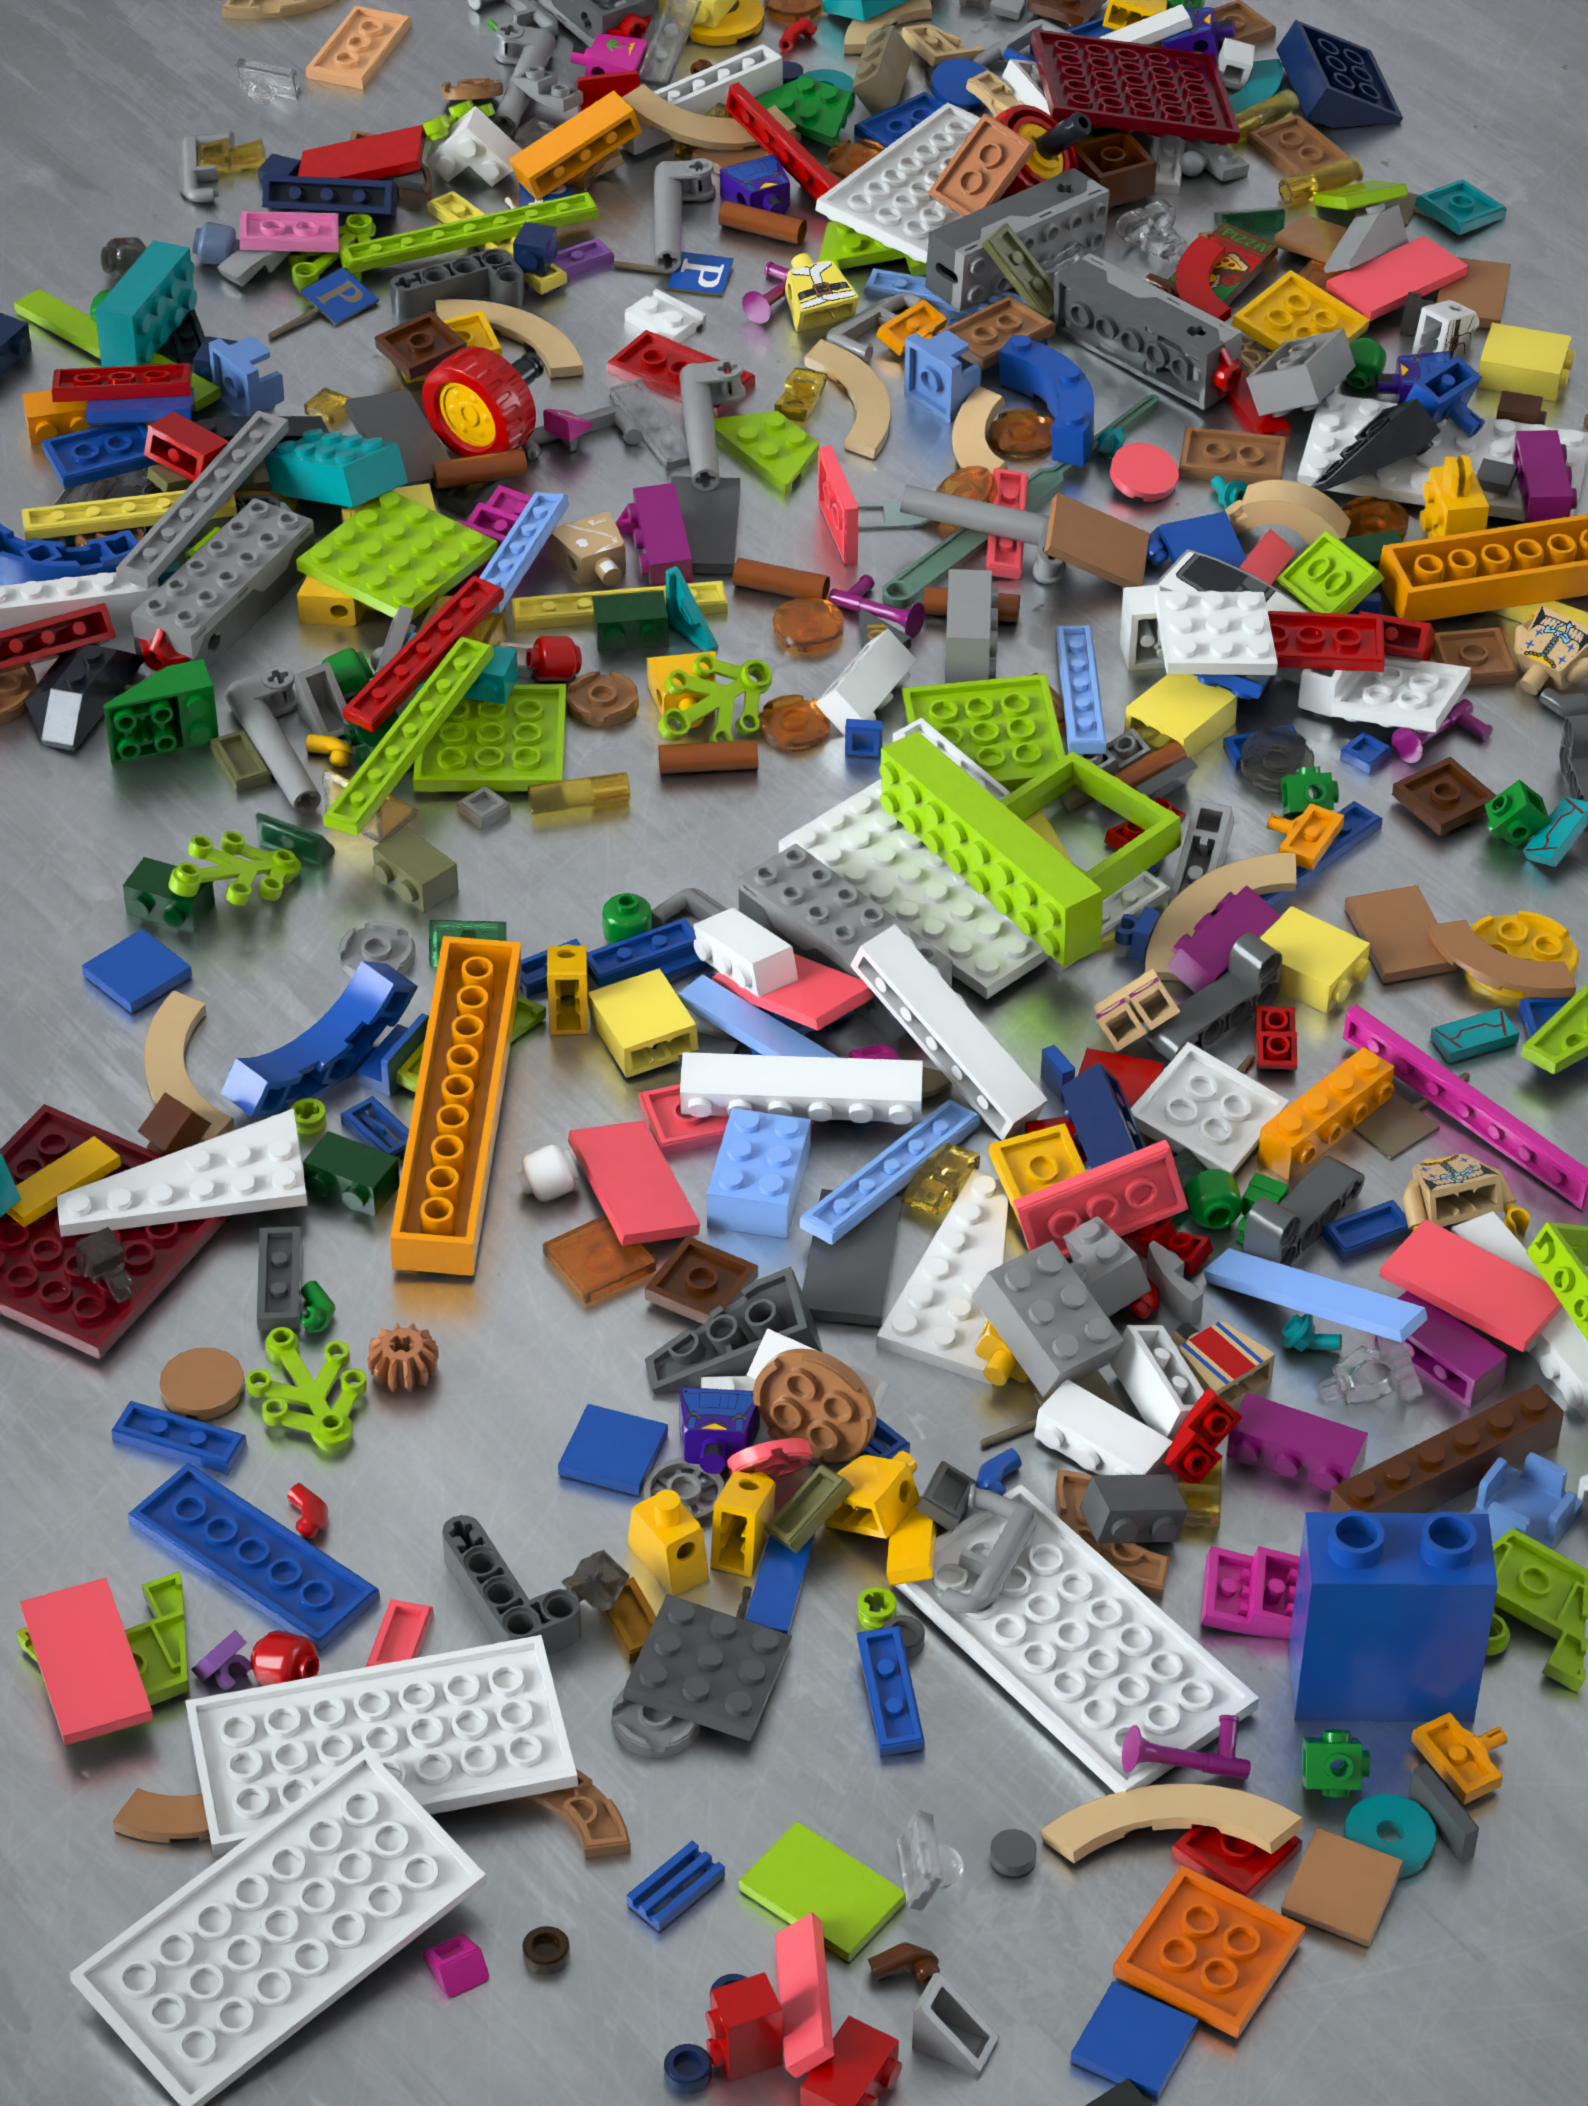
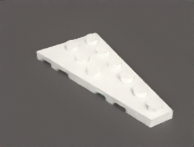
[57,1108,307,1237]
[876,1171,1009,1385]

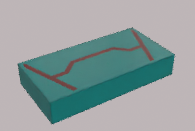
[1523,796,1588,867]
[1430,1008,1520,1063]

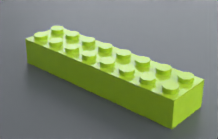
[879,731,1103,967]

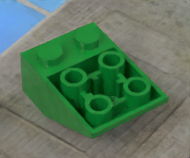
[103,659,219,765]

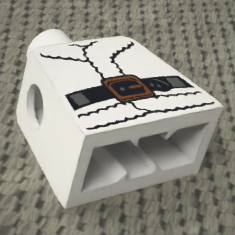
[1411,300,1479,359]

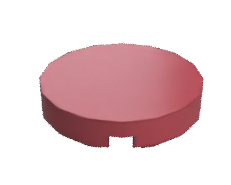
[1110,442,1179,502]
[727,1438,813,1478]

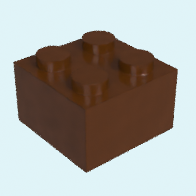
[1073,131,1157,209]

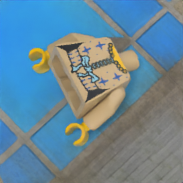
[1514,605,1588,695]
[1402,1154,1530,1235]

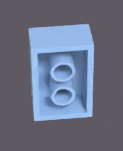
[707,1108,811,1239]

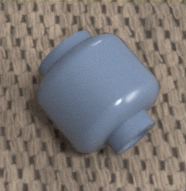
[192,222,240,267]

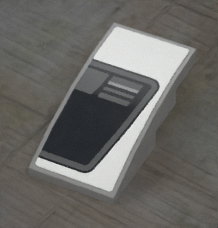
[1154,549,1310,612]

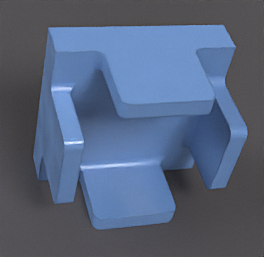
[904,330,981,423]
[208,336,284,416]
[1469,1452,1583,1550]

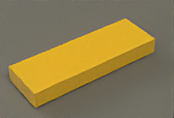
[6,1136,121,1227]
[886,1496,937,1585]

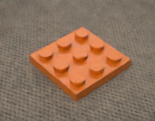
[1112,1865,1306,2039]

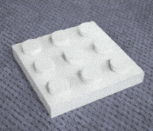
[1154,590,1278,675]
[1331,655,1471,733]
[1131,1042,1289,1176]

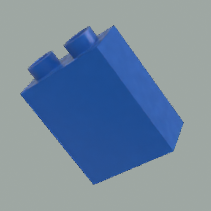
[1288,1510,1498,1722]

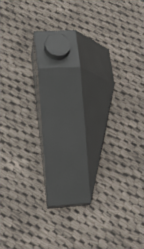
[645,1267,823,1395]

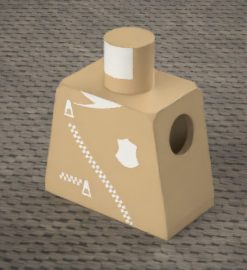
[549,511,626,586]

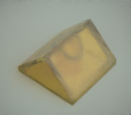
[322,769,419,843]

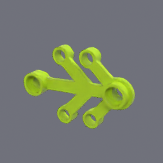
[422,100,495,141]
[287,213,376,291]
[658,654,772,742]
[168,831,301,906]
[246,1327,367,1451]

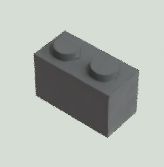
[1080,1474,1188,1543]

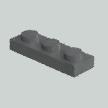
[257,1226,302,1330]

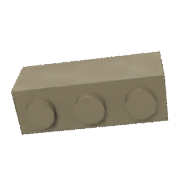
[851,25,914,116]

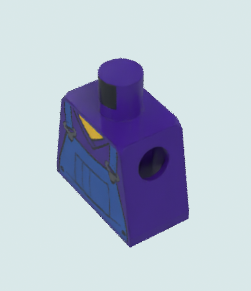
[1162,7,1236,56]
[720,154,790,214]
[1376,351,1451,404]
[679,1387,760,1474]

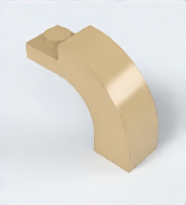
[1226,480,1351,546]

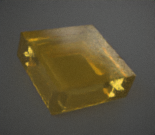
[304,387,351,425]

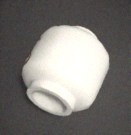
[517,1143,580,1203]

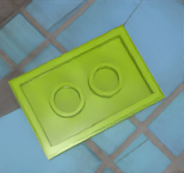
[1313,180,1408,210]
[1276,530,1385,614]
[739,1821,906,1963]

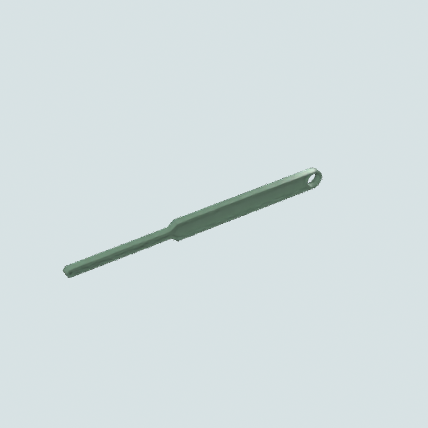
[882,394,1159,609]

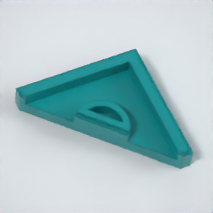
[666,566,718,652]

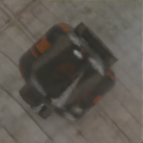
[100,237,147,281]

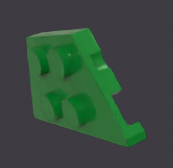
[754,75,854,148]

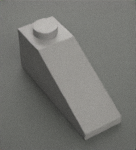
[1324,202,1409,273]
[1168,799,1234,906]

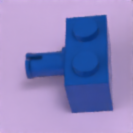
[1405,355,1485,438]

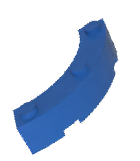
[999,335,1095,467]
[0,524,139,586]
[220,961,418,1117]

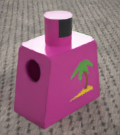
[571,34,648,76]

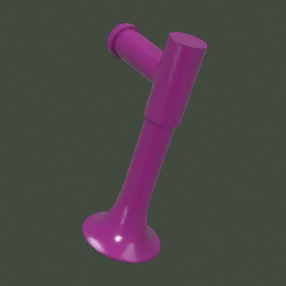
[742,261,790,324]
[828,574,925,639]
[1391,699,1493,763]
[1122,1715,1251,1780]

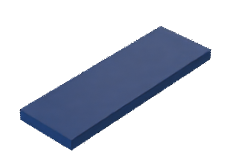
[128,1462,380,1653]

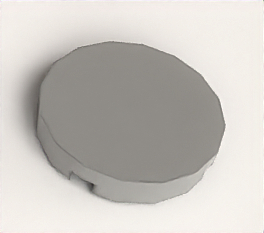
[338,921,416,978]
[611,1689,700,1758]

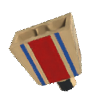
[1172,1322,1275,1407]

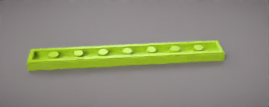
[340,192,599,274]
[14,289,221,412]
[323,637,494,836]

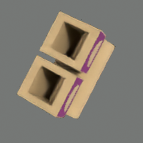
[1093,969,1181,1051]

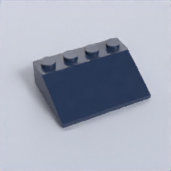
[1276,20,1403,128]

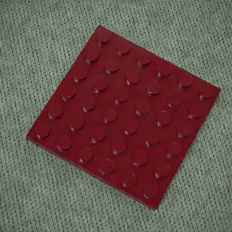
[1030,29,1241,146]
[0,1104,231,1359]

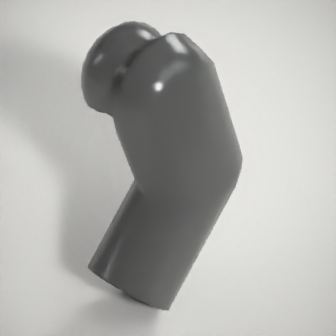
[1539,687,1588,719]

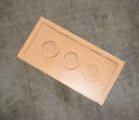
[305,6,412,90]

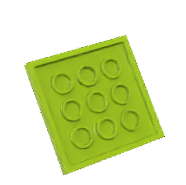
[296,491,498,622]
[902,674,1065,791]
[413,684,567,792]

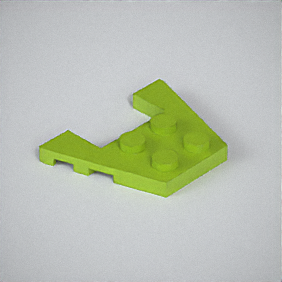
[818,221,927,277]
[1492,1528,1588,1692]
[16,1571,189,1706]

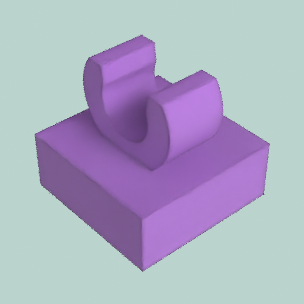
[191,1630,252,1691]

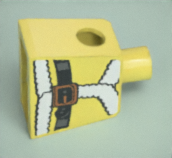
[785,253,859,332]

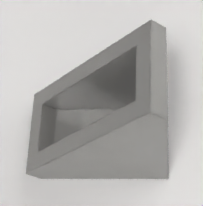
[294,661,349,737]
[912,1972,999,2074]

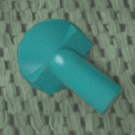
[1096,427,1126,459]
[1211,475,1248,509]
[1282,1314,1342,1352]

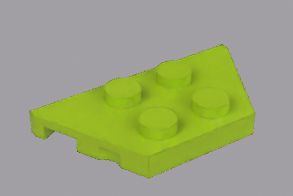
[714,411,820,495]

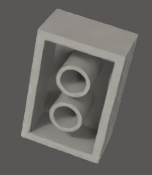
[1246,328,1356,417]
[945,569,999,684]
[972,1240,1124,1398]

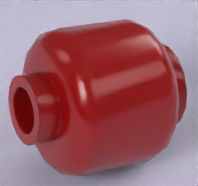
[526,636,582,683]
[250,1630,319,1686]

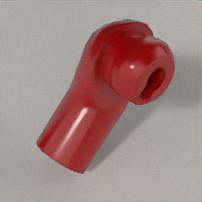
[778,17,817,52]
[1130,1278,1160,1319]
[287,1483,328,1539]

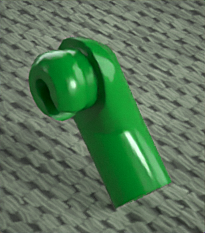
[300,1281,336,1333]

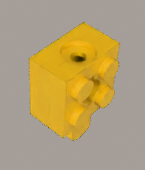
[1420,454,1489,538]

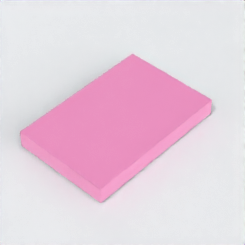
[240,211,339,252]

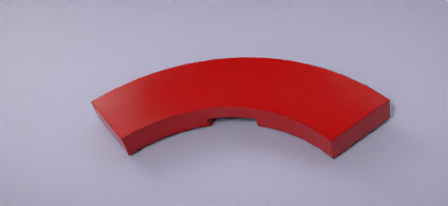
[1175,235,1231,322]

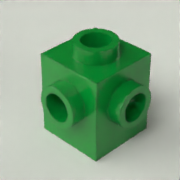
[1280,766,1339,815]
[1485,779,1550,848]
[1302,1729,1370,1797]

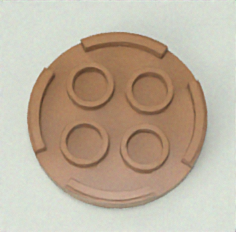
[753,1348,877,1465]

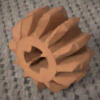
[367,1322,439,1393]

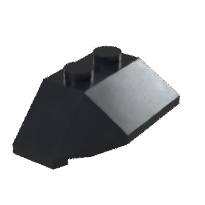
[25,644,144,751]

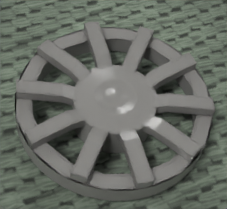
[644,1458,724,1523]

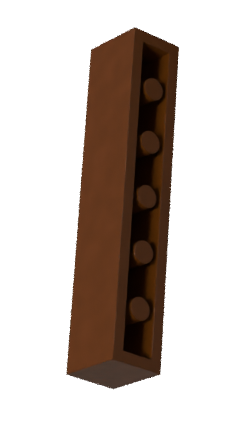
[1328,1384,1564,1513]

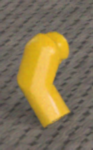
[306,734,353,767]

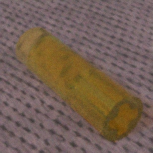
[1235,89,1299,140]
[1278,157,1364,205]
[528,772,630,815]

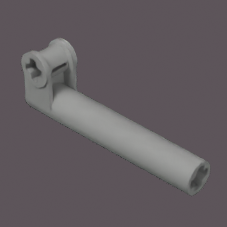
[493,22,556,137]
[654,158,716,273]
[679,359,746,491]
[900,485,1066,585]
[225,666,321,814]

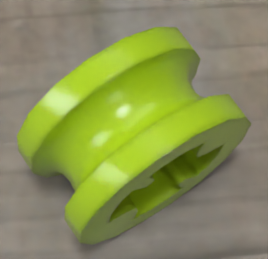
[290,1098,327,1137]
[857,1586,897,1631]

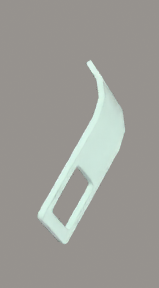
[857,486,937,530]

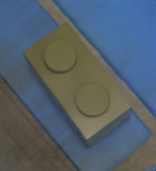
[373,827,459,913]

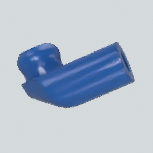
[1146,526,1169,567]
[976,1448,1022,1496]

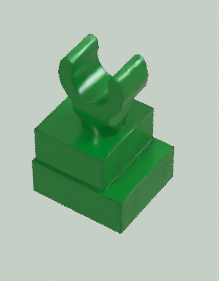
[1236,1172,1289,1244]

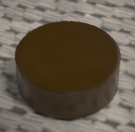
[522,1926,570,1975]

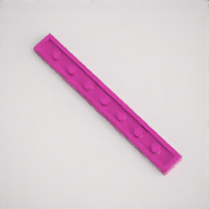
[1343,1004,1588,1211]

